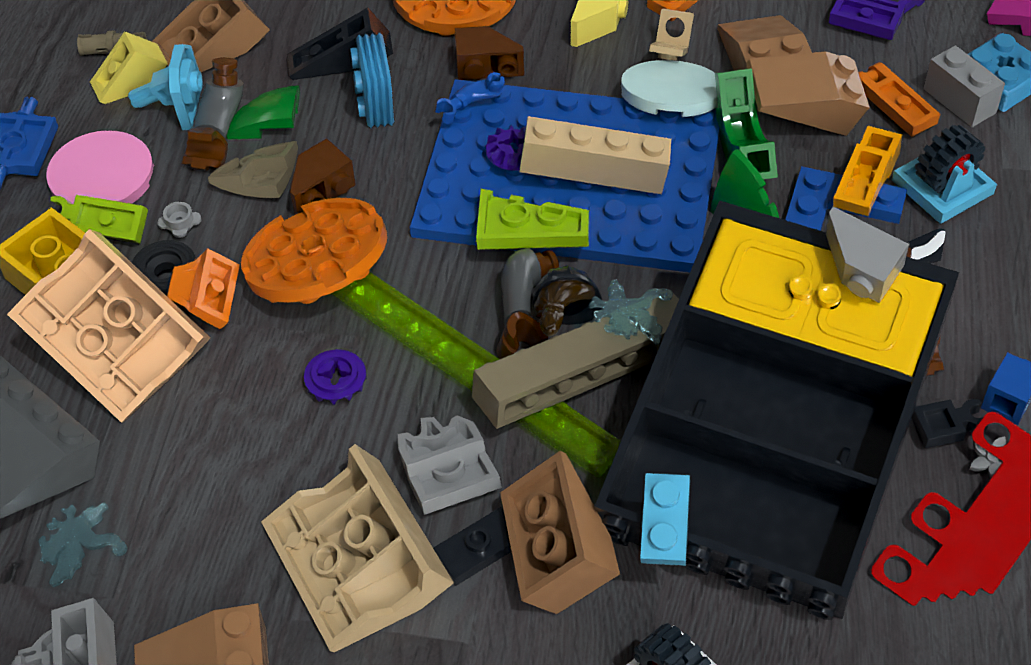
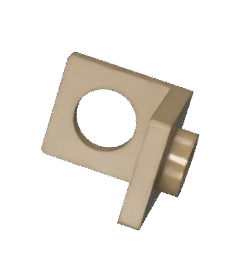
[649,8,694,60]

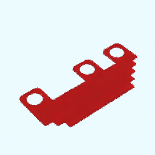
[871,412,1031,606]

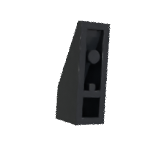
[287,7,393,80]

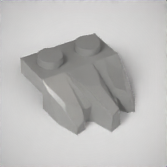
[398,415,502,515]

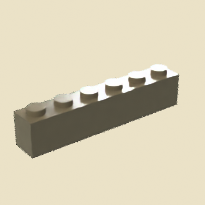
[472,290,679,429]

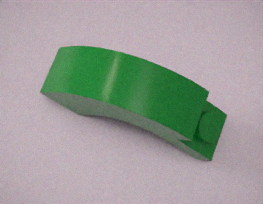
[715,68,778,179]

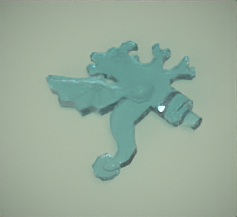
[589,279,673,345]
[39,502,127,587]

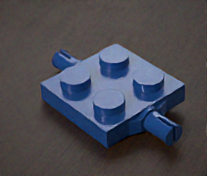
[0,96,58,189]

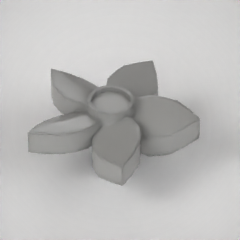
[969,436,1006,479]

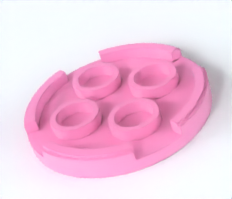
[46,131,154,204]

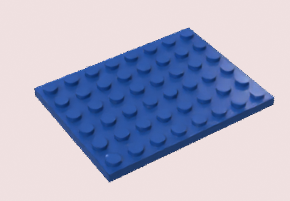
[410,79,720,273]

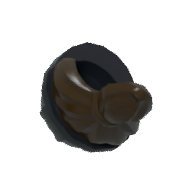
[533,265,603,336]

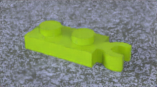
[50,195,148,244]

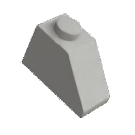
[826,207,909,303]

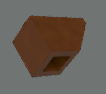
[455,26,524,80]
[290,138,356,215]

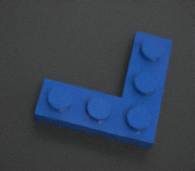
[786,166,907,231]

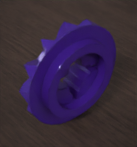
[486,125,526,171]
[304,349,367,405]

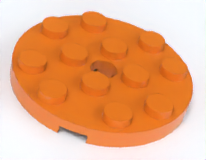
[392,0,516,36]
[241,198,387,304]

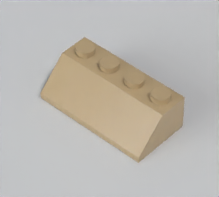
[519,116,671,194]

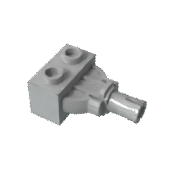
[11,598,117,665]

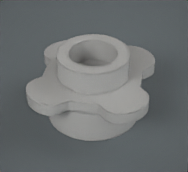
[158,202,201,238]

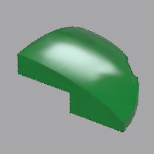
[227,85,300,139]
[710,149,779,218]

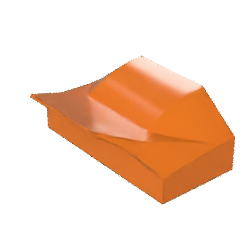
[167,248,240,329]

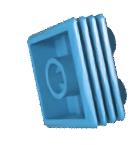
[350,32,394,128]
[968,33,1031,112]

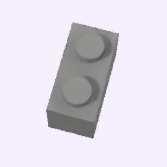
[924,45,1005,127]

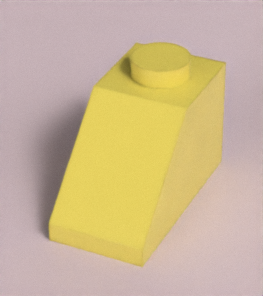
[571,0,629,47]
[90,31,168,104]

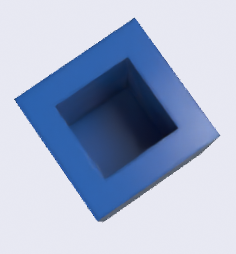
[981,352,1031,425]

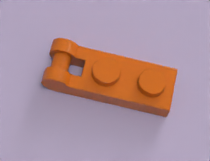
[858,62,940,137]

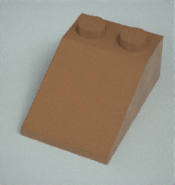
[152,0,270,72]
[718,15,812,70]
[746,51,870,136]
[500,451,620,614]
[134,603,269,665]

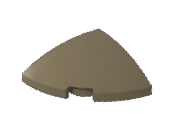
[208,141,298,198]

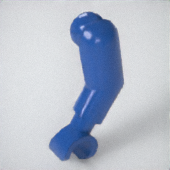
[435,72,505,124]

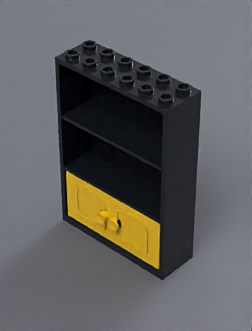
[594,200,960,620]

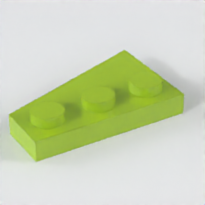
[476,189,589,250]

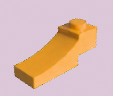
[833,126,902,216]

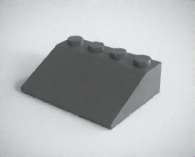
[0,356,100,519]

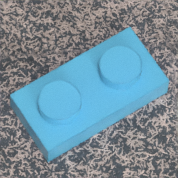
[640,473,690,566]

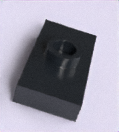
[433,507,512,586]

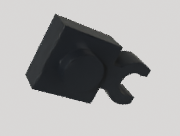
[912,399,989,448]

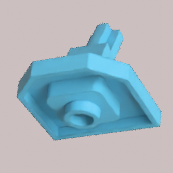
[128,44,203,130]

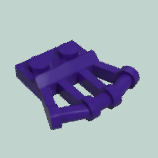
[829,0,925,40]

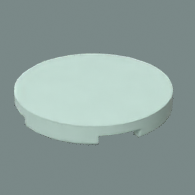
[621,60,718,117]

